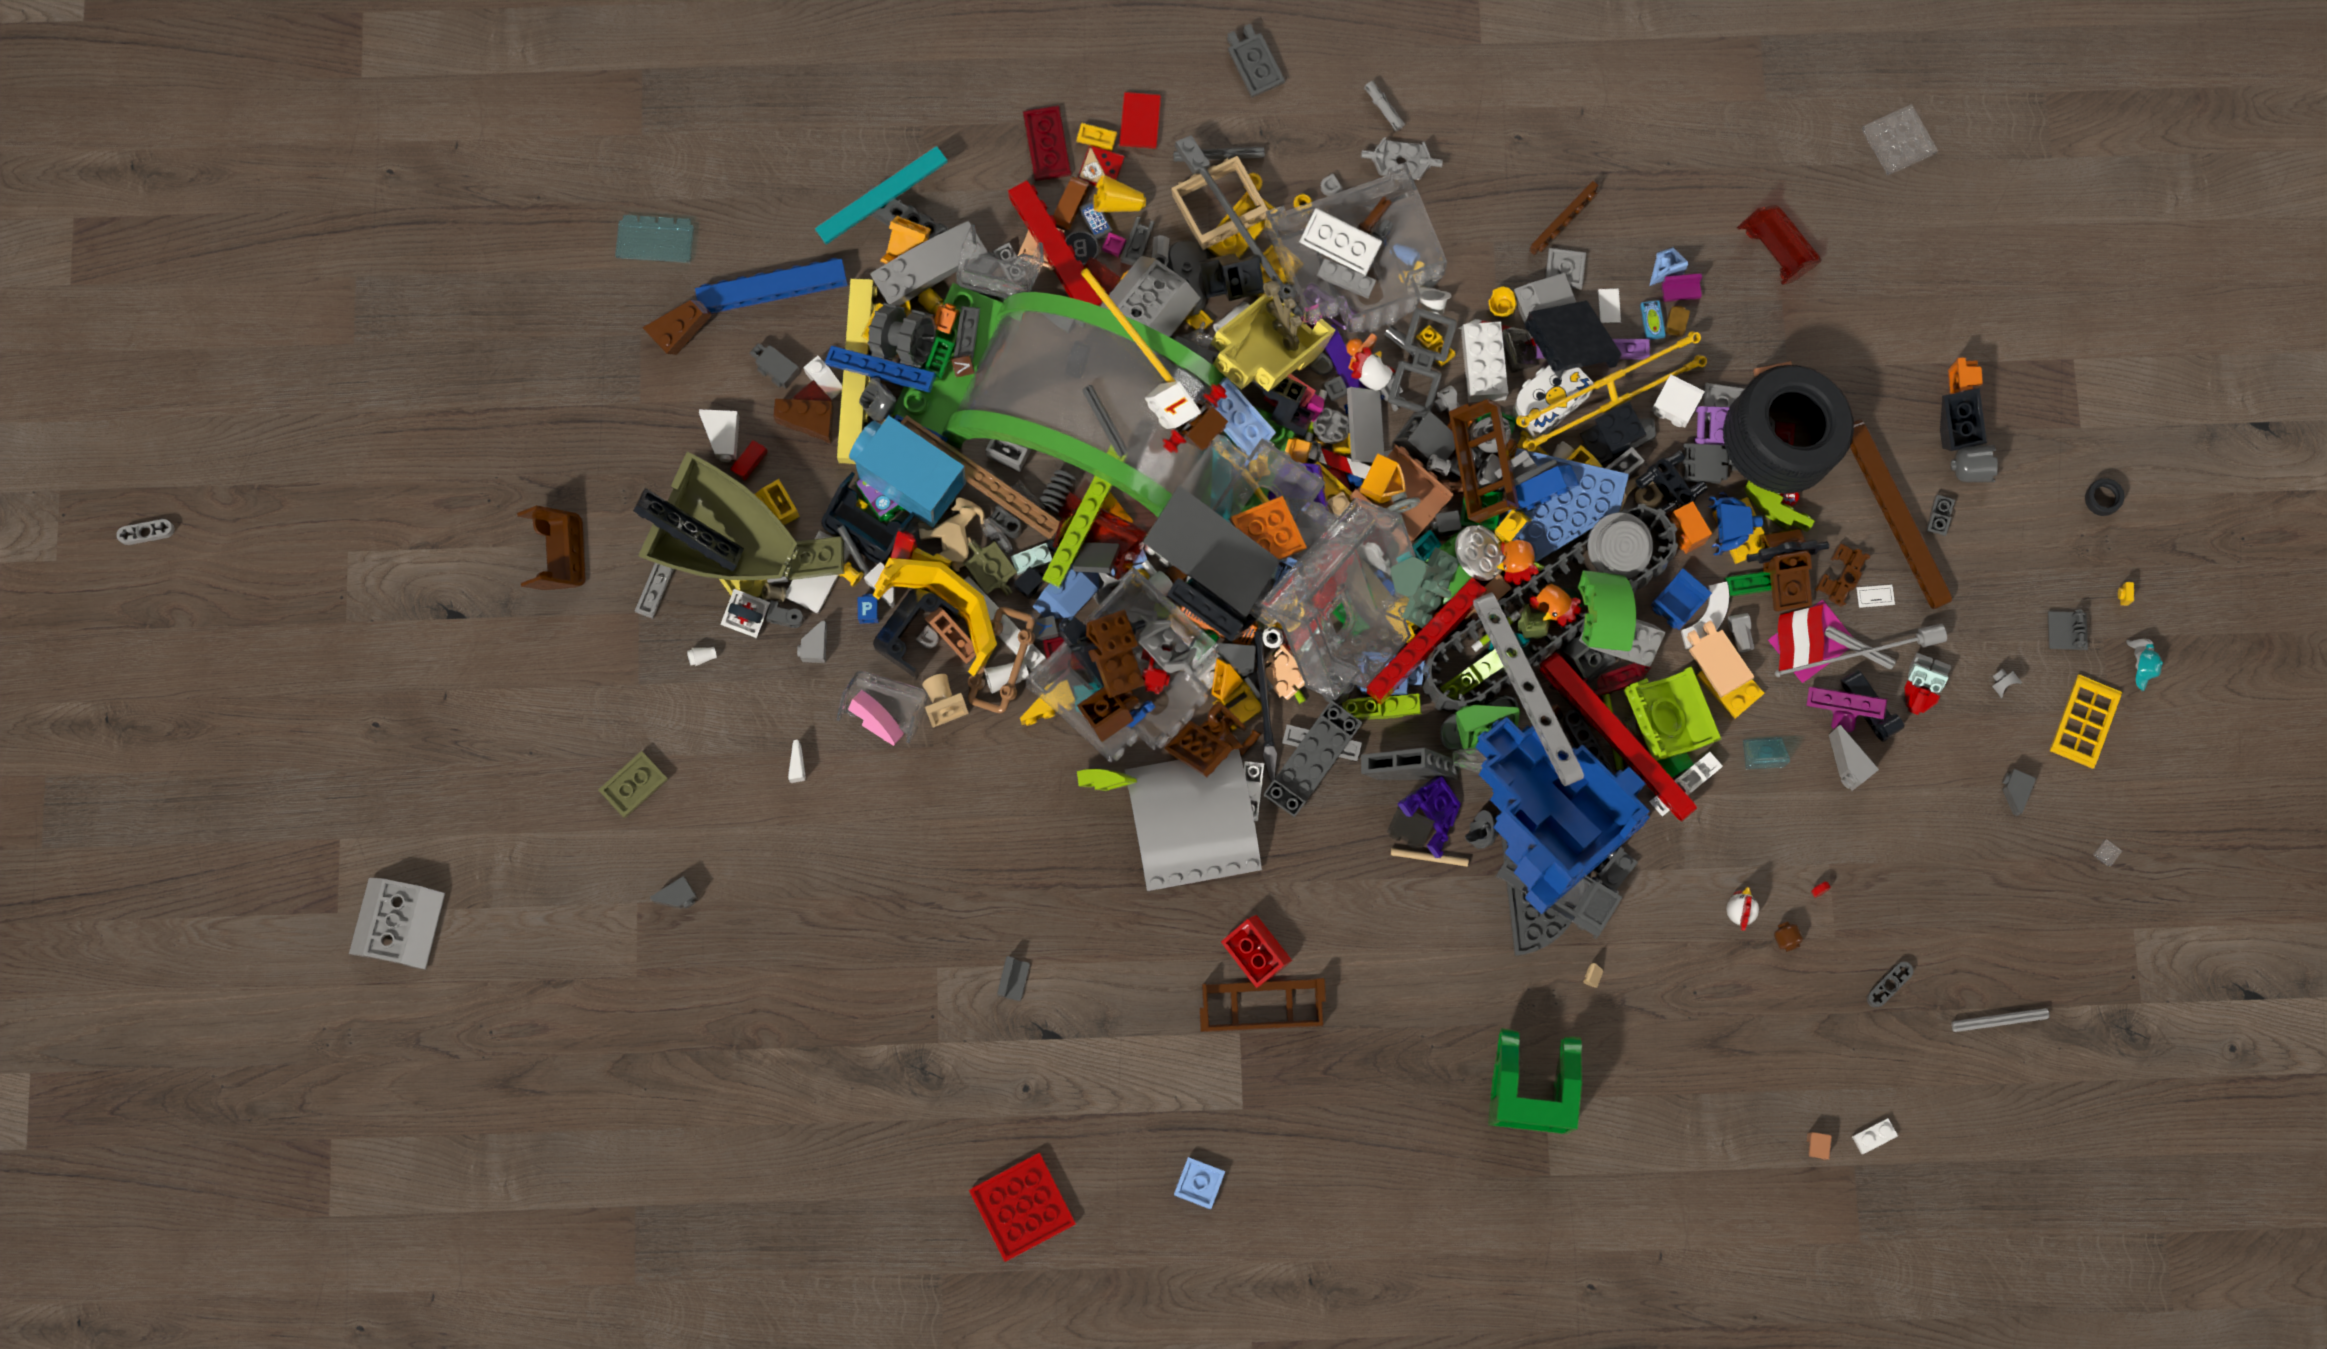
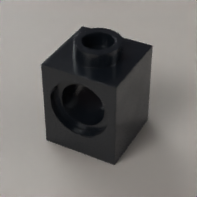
[1014,566,1044,599]

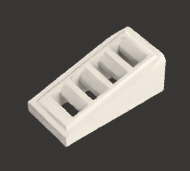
[788,740,806,783]

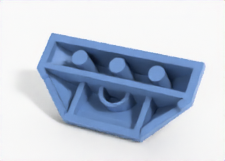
[1033,557,1099,619]

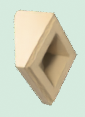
[1583,963,1603,988]

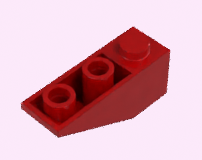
[891,531,918,560]

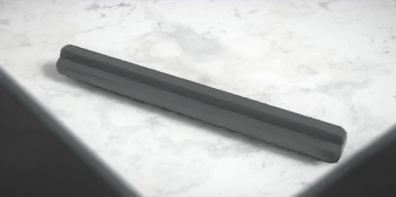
[1173,147,1265,162]

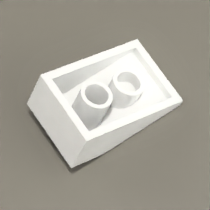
[1651,374,1705,428]

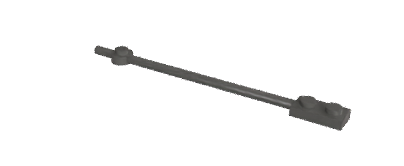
[1174,135,1304,318]

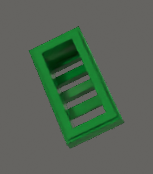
[924,337,956,379]

